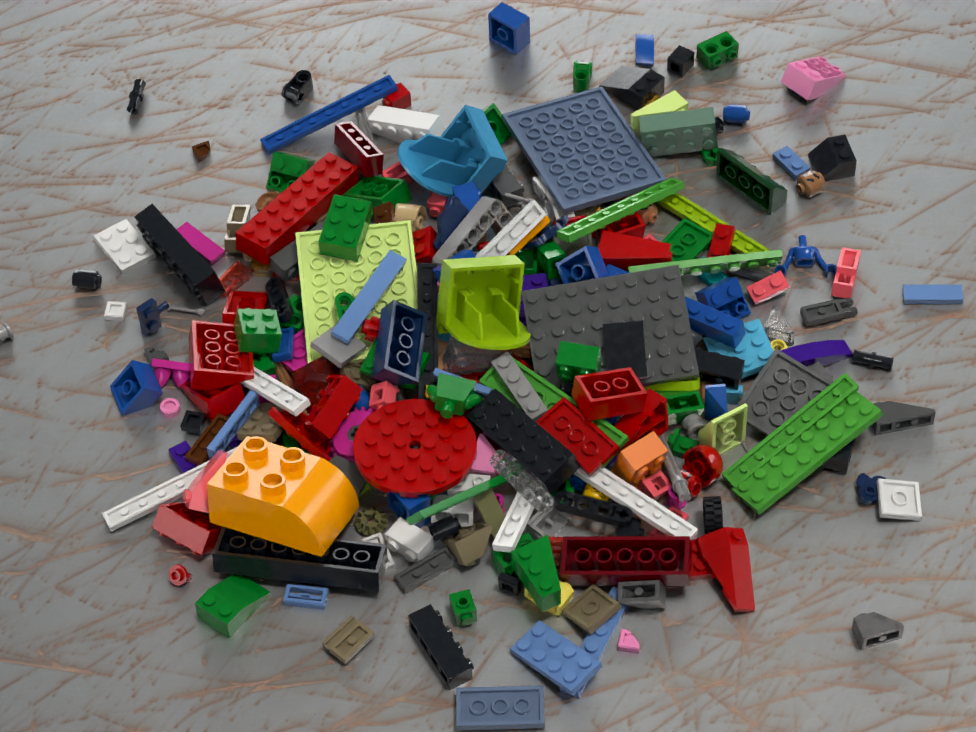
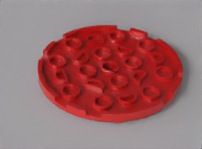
[353,399,477,498]

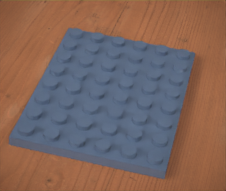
[502,86,666,215]

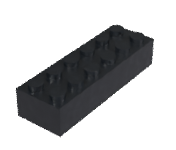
[134,203,226,306]
[466,388,581,495]

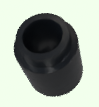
[72,269,102,290]
[429,515,461,542]

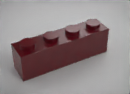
[334,121,384,177]

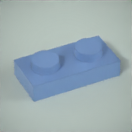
[772,146,810,181]

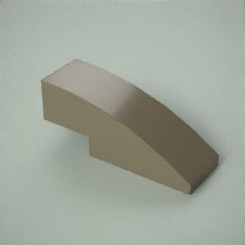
[224,205,251,253]

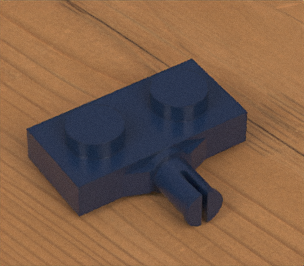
[136,298,170,337]

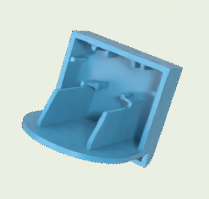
[397,105,508,197]

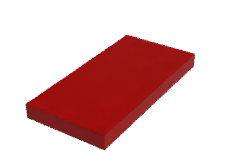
[536,397,620,476]

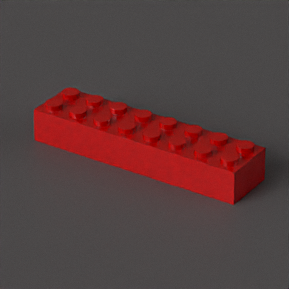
[235,152,359,265]

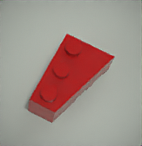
[304,375,363,439]
[614,388,669,455]

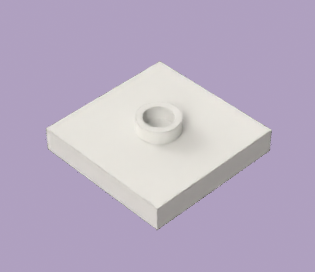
[876,478,922,521]

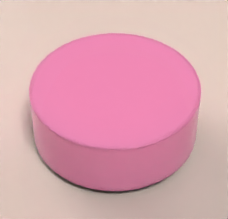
[160,398,181,418]

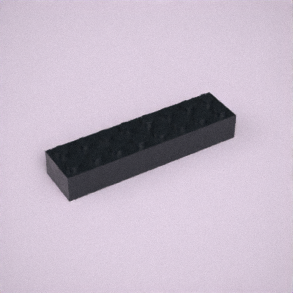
[212,526,387,592]

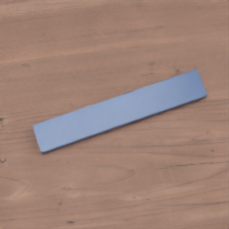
[331,250,407,344]

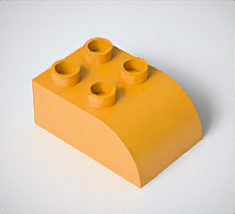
[207,436,359,557]

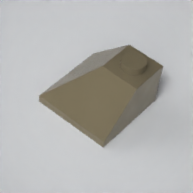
[442,521,492,566]

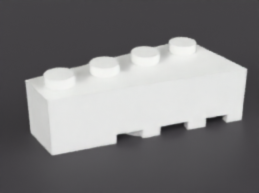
[367,105,445,143]

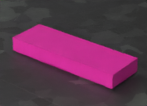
[176,222,226,265]

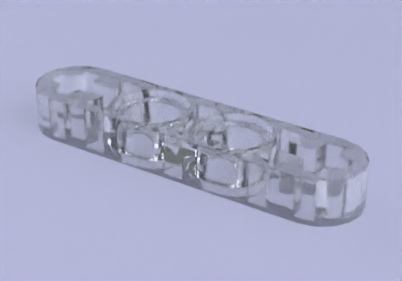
[490,450,554,513]

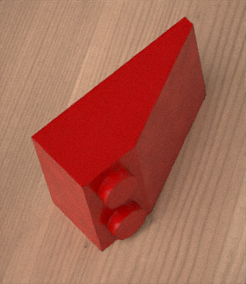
[222,291,268,324]
[180,380,245,421]

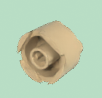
[395,203,427,232]

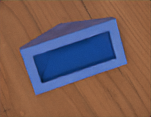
[705,384,728,419]

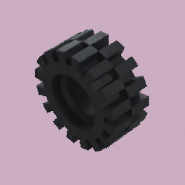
[703,496,723,534]

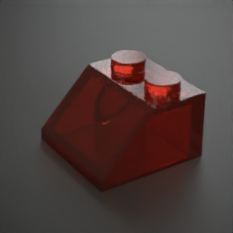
[291,356,338,414]

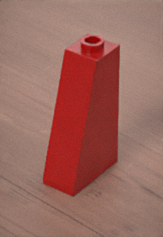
[598,230,673,271]

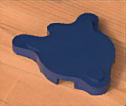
[433,196,469,250]
[521,215,569,250]

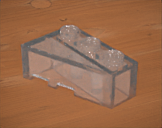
[442,335,513,376]

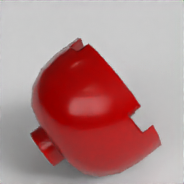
[682,445,723,487]

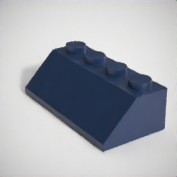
[371,300,428,385]

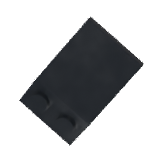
[599,66,665,110]

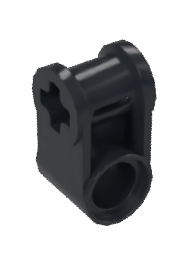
[281,70,313,105]

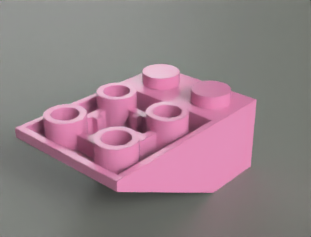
[781,56,846,100]

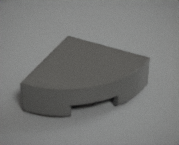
[144,348,169,367]

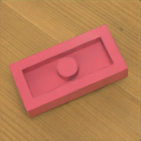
[746,270,790,306]

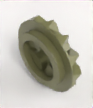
[355,506,388,536]

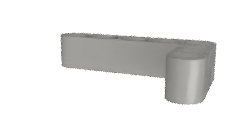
[432,196,513,266]

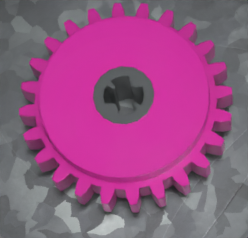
[329,407,374,463]

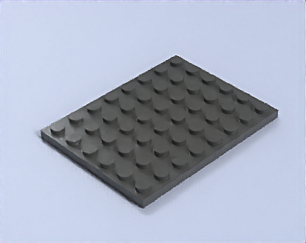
[521,265,699,398]

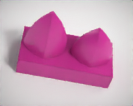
[151,358,190,388]

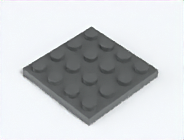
[736,349,833,436]

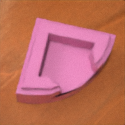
[618,628,639,654]

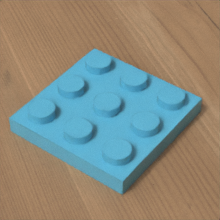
[703,319,774,378]

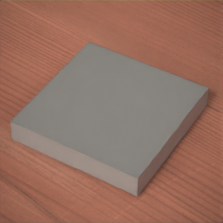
[310,324,367,368]

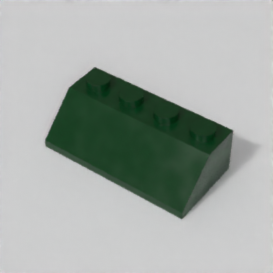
[716,148,788,215]

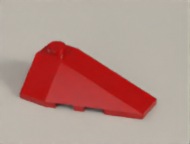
[696,527,755,612]

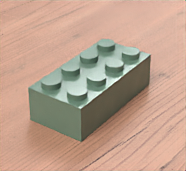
[639,107,718,157]

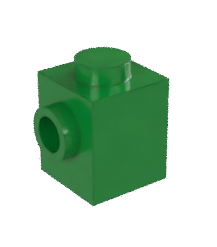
[449,589,477,626]

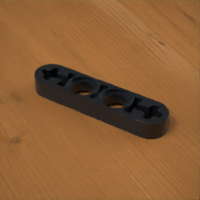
[265,276,294,323]
[554,491,633,528]

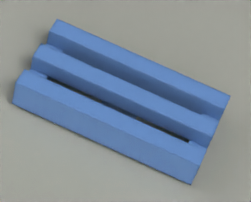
[283,584,329,610]

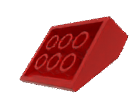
[188,320,254,390]

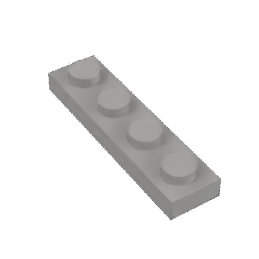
[491,352,548,422]

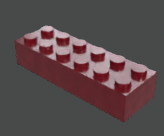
[560,536,692,586]

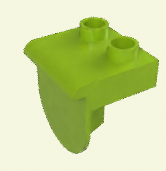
[436,255,531,350]

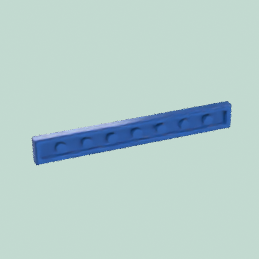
[260,75,398,155]

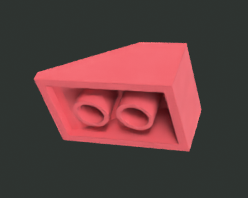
[182,450,228,513]

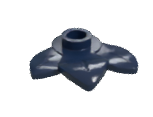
[856,473,886,505]

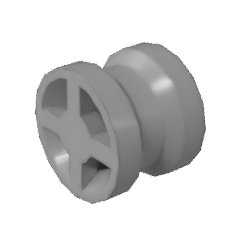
[682,413,705,439]

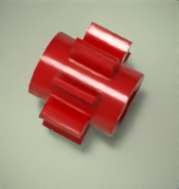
[361,316,380,342]

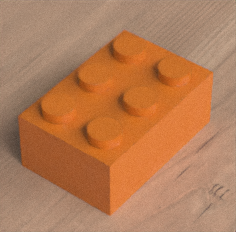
[612,431,668,489]

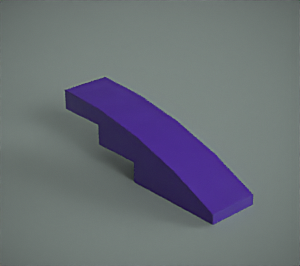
[780,340,853,367]

